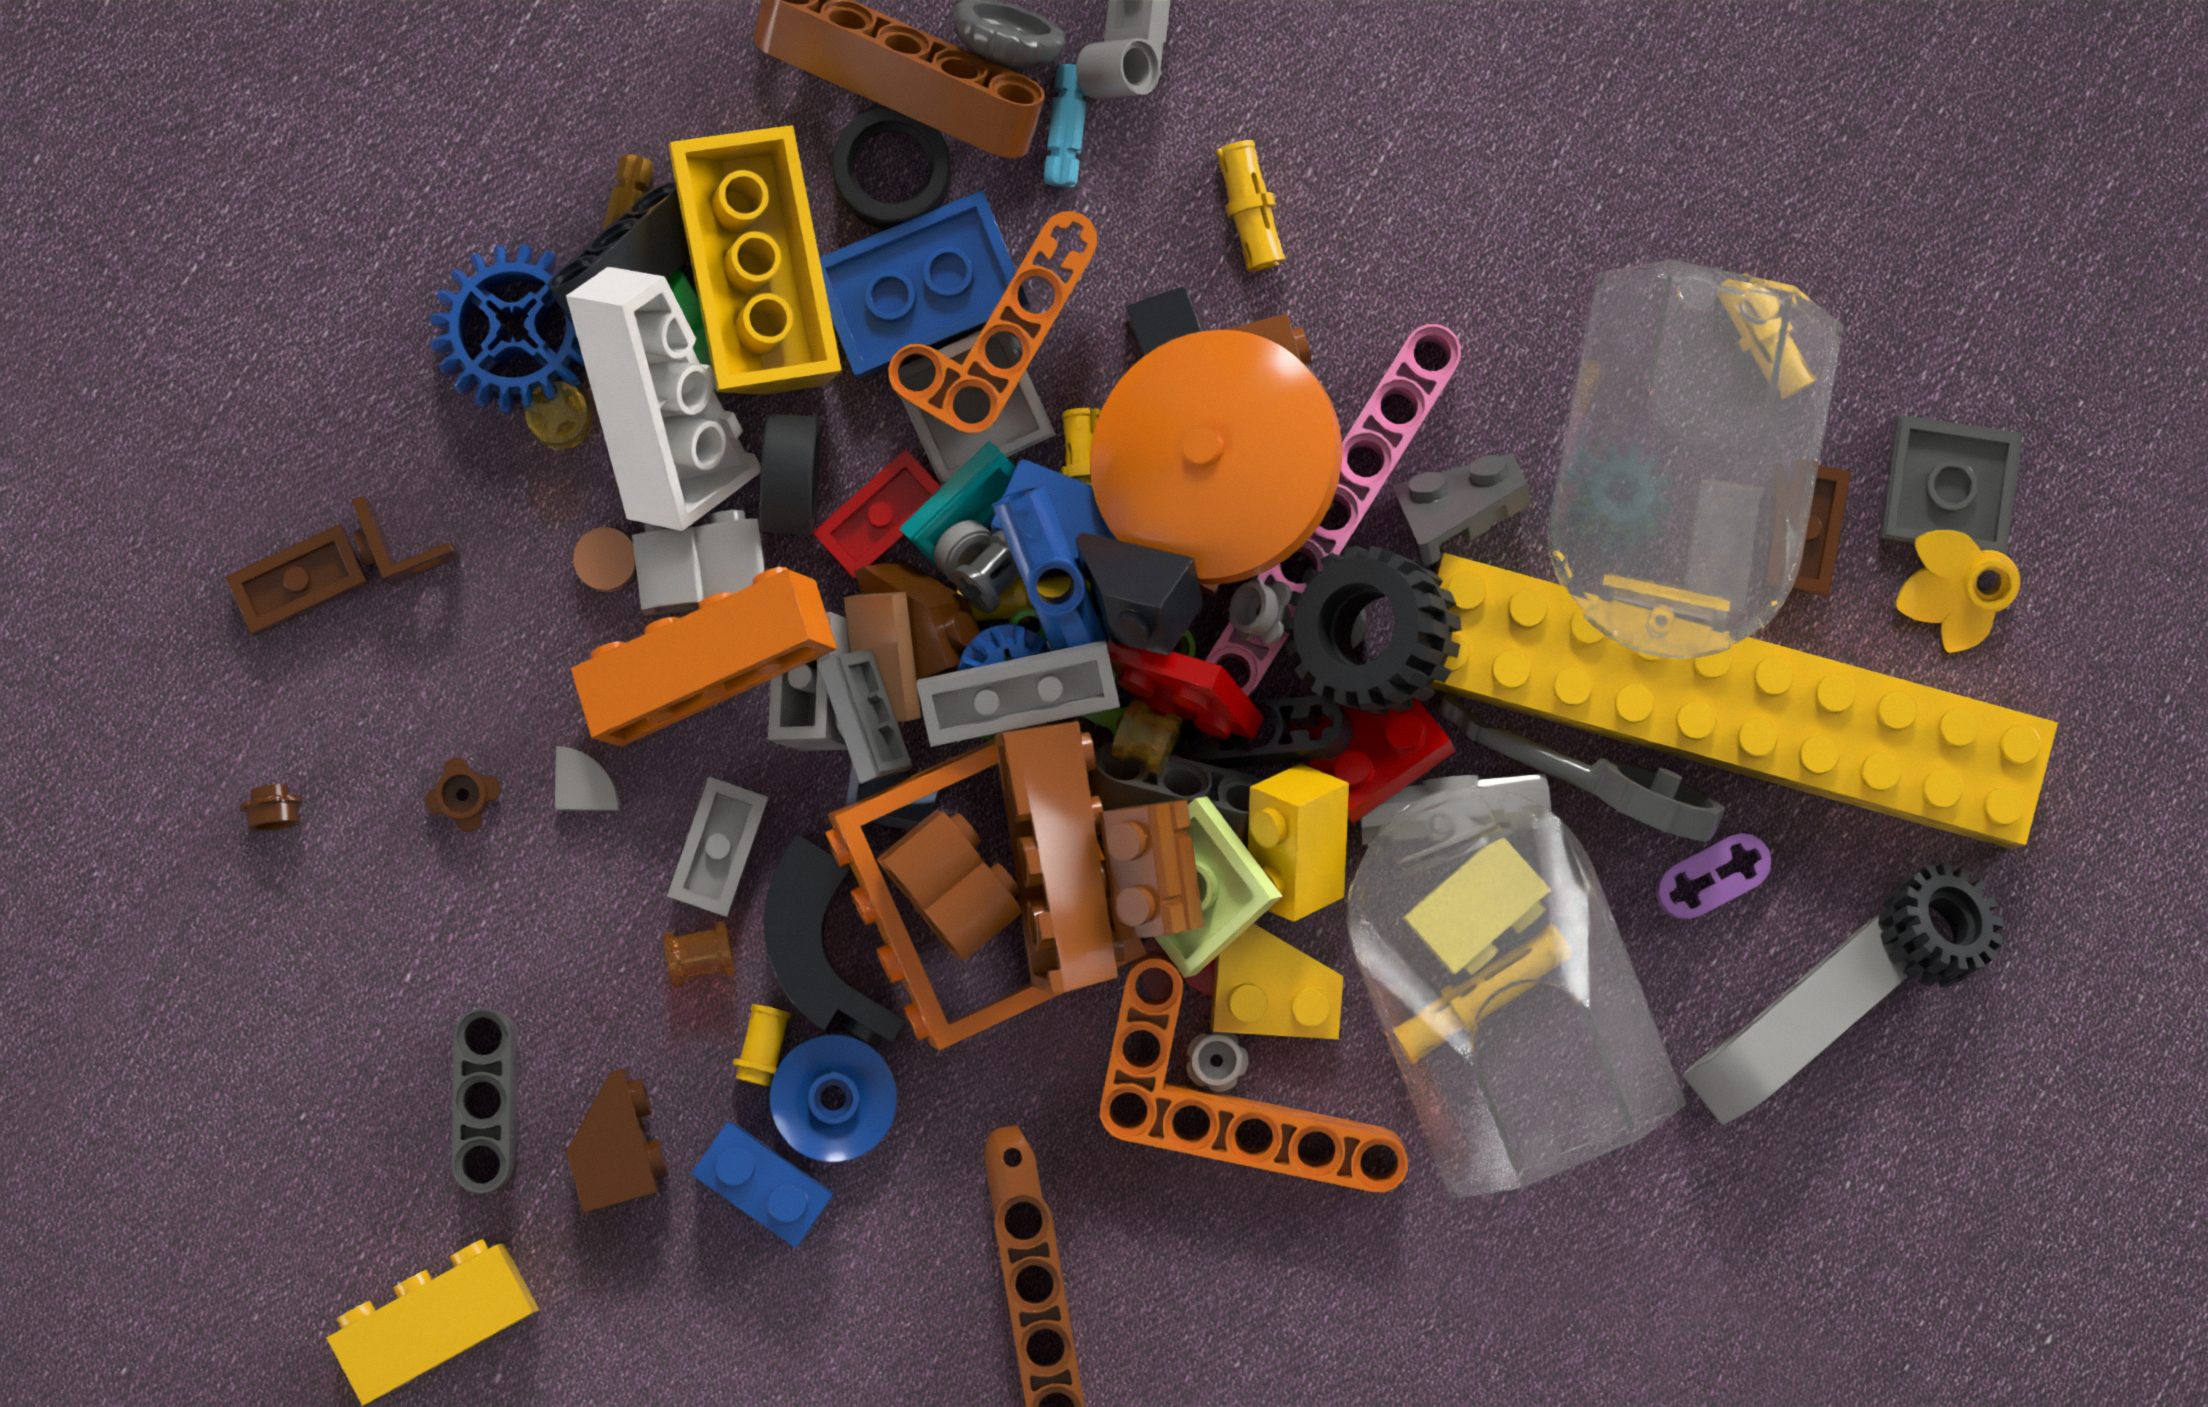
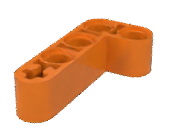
[888,211,1097,434]

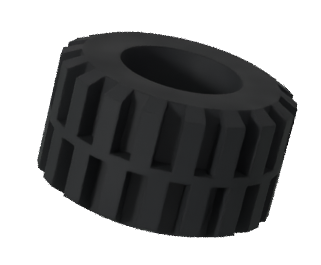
[1284,546,1461,715]

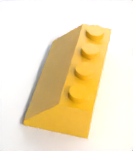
[668,125,842,395]

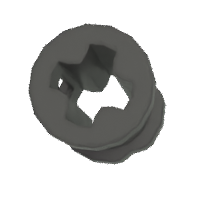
[952,530,1022,614]

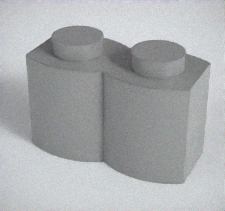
[632,510,765,616]

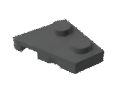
[1392,453,1531,566]

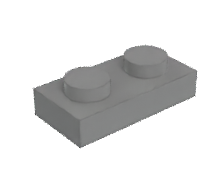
[667,777,770,918]

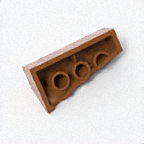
[993,721,1124,994]

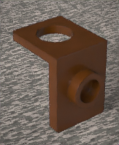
[352,496,461,585]

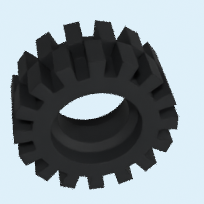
[1879,863,2004,988]

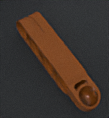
[984,1124,1085,1407]

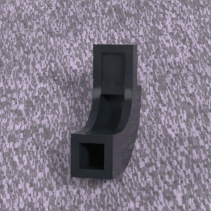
[764,834,908,1047]

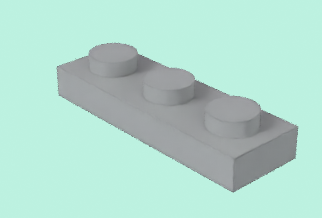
[917,640,1120,747]

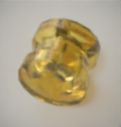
[525,381,592,450]
[1111,699,1183,776]

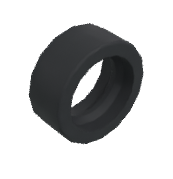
[832,106,951,230]
[759,414,820,535]

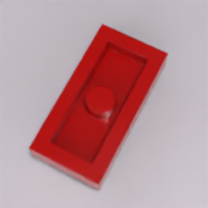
[813,449,941,582]

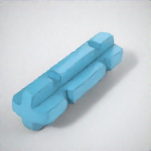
[1044,64,1088,188]

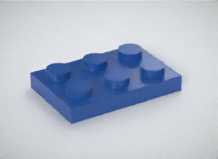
[819,190,1031,380]

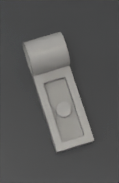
[1076,0,1170,99]

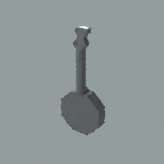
[1438,694,1726,842]

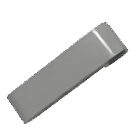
[1682,915,1908,1125]

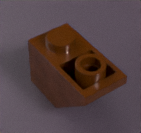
[566,1068,669,1213]

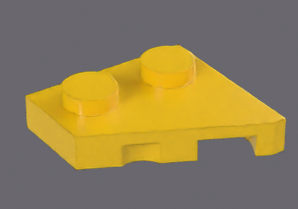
[1210,923,1344,1040]

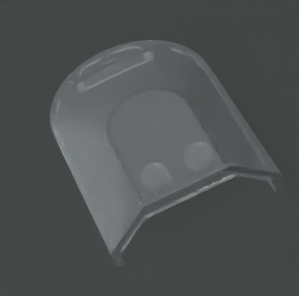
[1548,259,1844,659]
[1347,786,1687,1200]

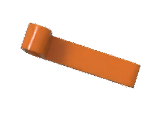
[1100,952,1408,1192]

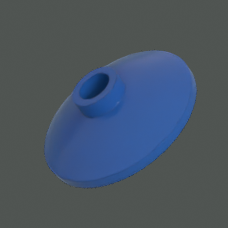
[770,1035,897,1162]

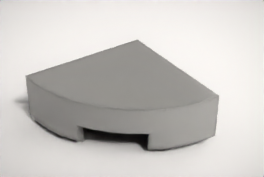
[555,746,620,811]

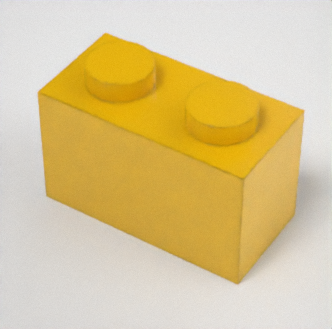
[1248,763,1349,922]

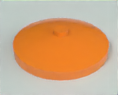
[1090,330,1342,584]

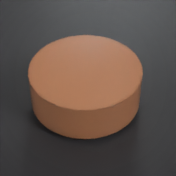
[573,527,636,592]

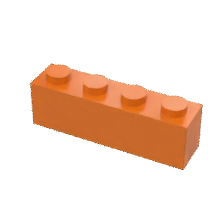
[571,567,838,747]

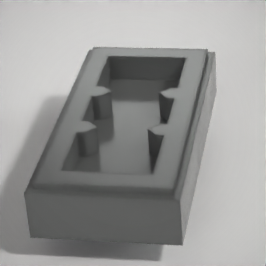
[818,649,912,784]

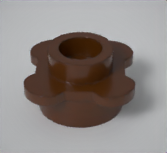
[425,758,501,832]

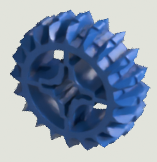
[430,244,586,415]

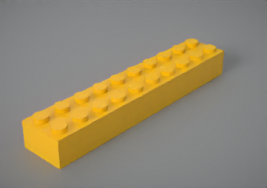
[1430,553,2058,849]

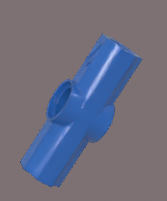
[992,483,1108,651]

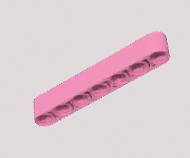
[1206,324,1461,697]

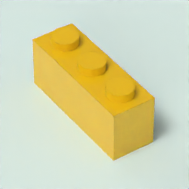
[326,1239,540,1406]

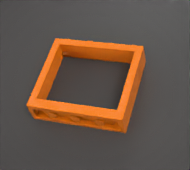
[825,723,1147,1050]

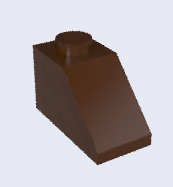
[854,560,980,680]

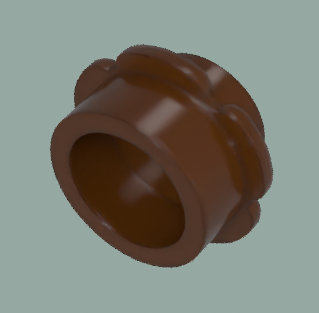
[239,784,303,831]

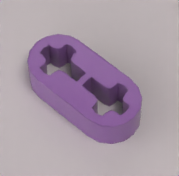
[1655,833,1772,920]

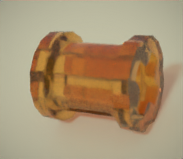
[663,920,737,988]

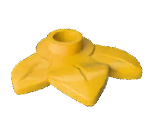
[1895,530,2020,653]

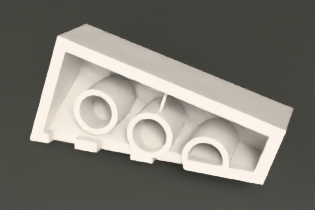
[566,267,761,531]

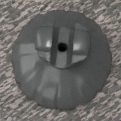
[953,0,1066,74]

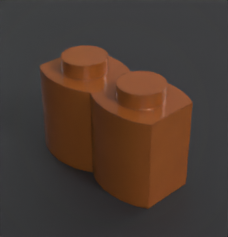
[877,810,1023,961]

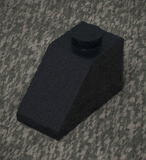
[1075,532,1203,655]

